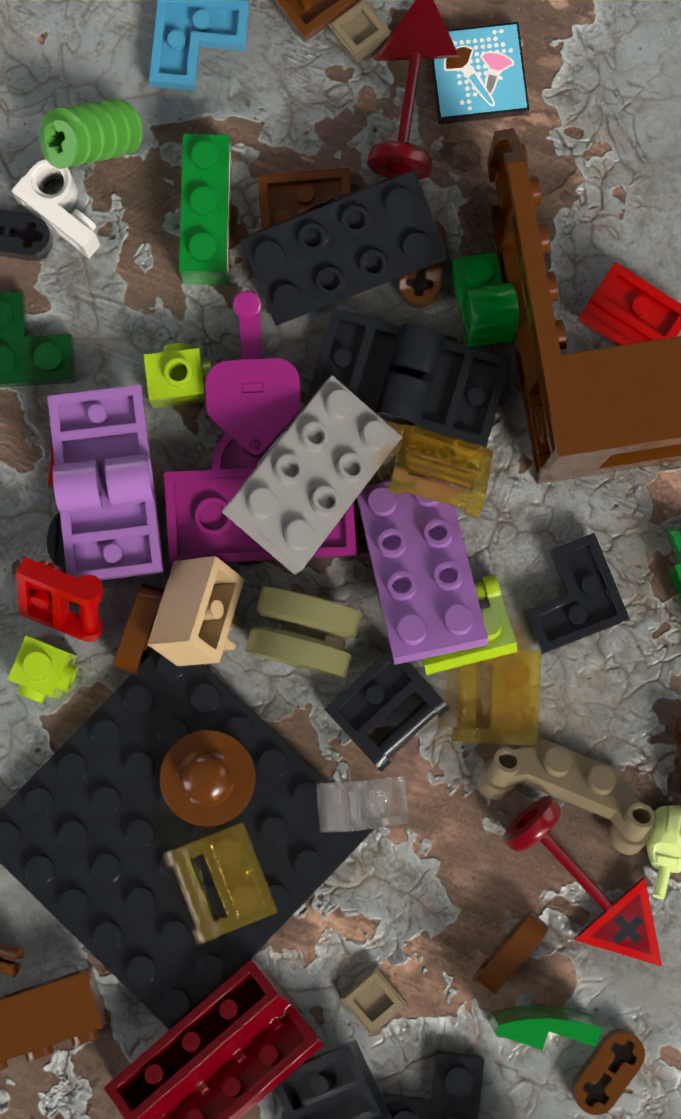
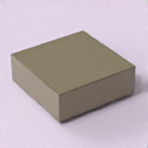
[328,0,391,64]
[340,966,407,1035]

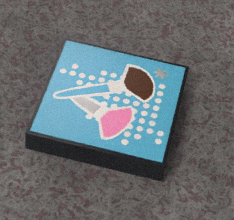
[430,22,530,125]

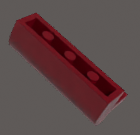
[104,959,325,1119]

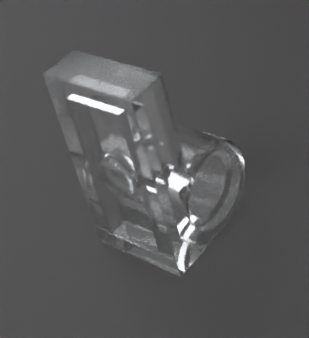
[316,776,409,832]

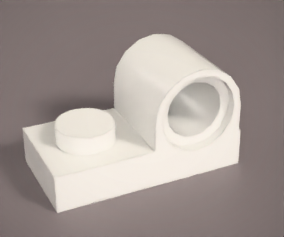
[11,159,100,259]

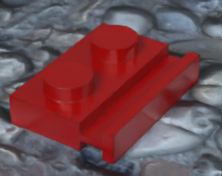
[577,262,681,346]

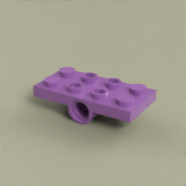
[47,385,164,580]
[357,469,488,665]

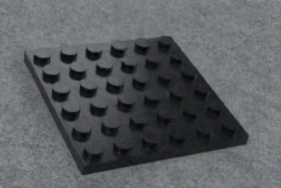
[0,651,375,1030]

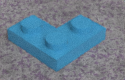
[149,0,250,91]

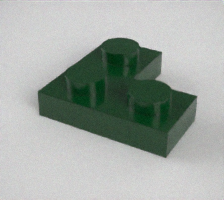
[0,292,76,388]

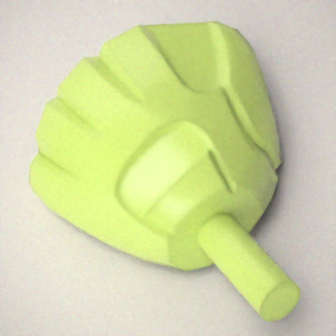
[646,805,681,899]

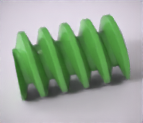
[39,98,143,169]

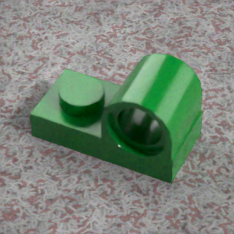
[449,253,519,347]

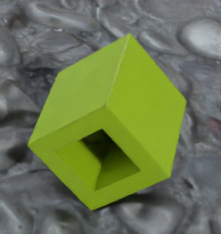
[144,343,212,409]
[7,636,78,703]

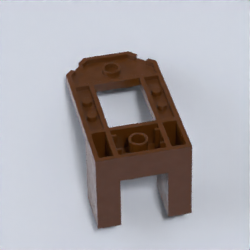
[487,128,681,484]

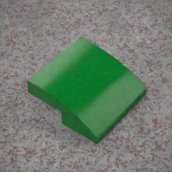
[488,1005,602,1050]

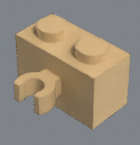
[147,556,245,666]

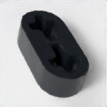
[0,209,53,261]

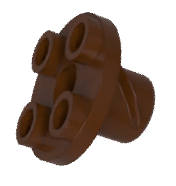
[160,730,256,827]

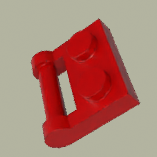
[16,557,103,642]

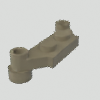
[477,737,655,855]

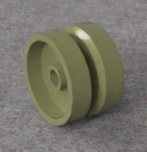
[245,586,362,678]

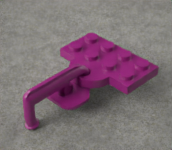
[164,290,356,566]

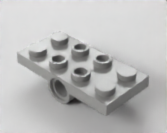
[221,375,402,575]

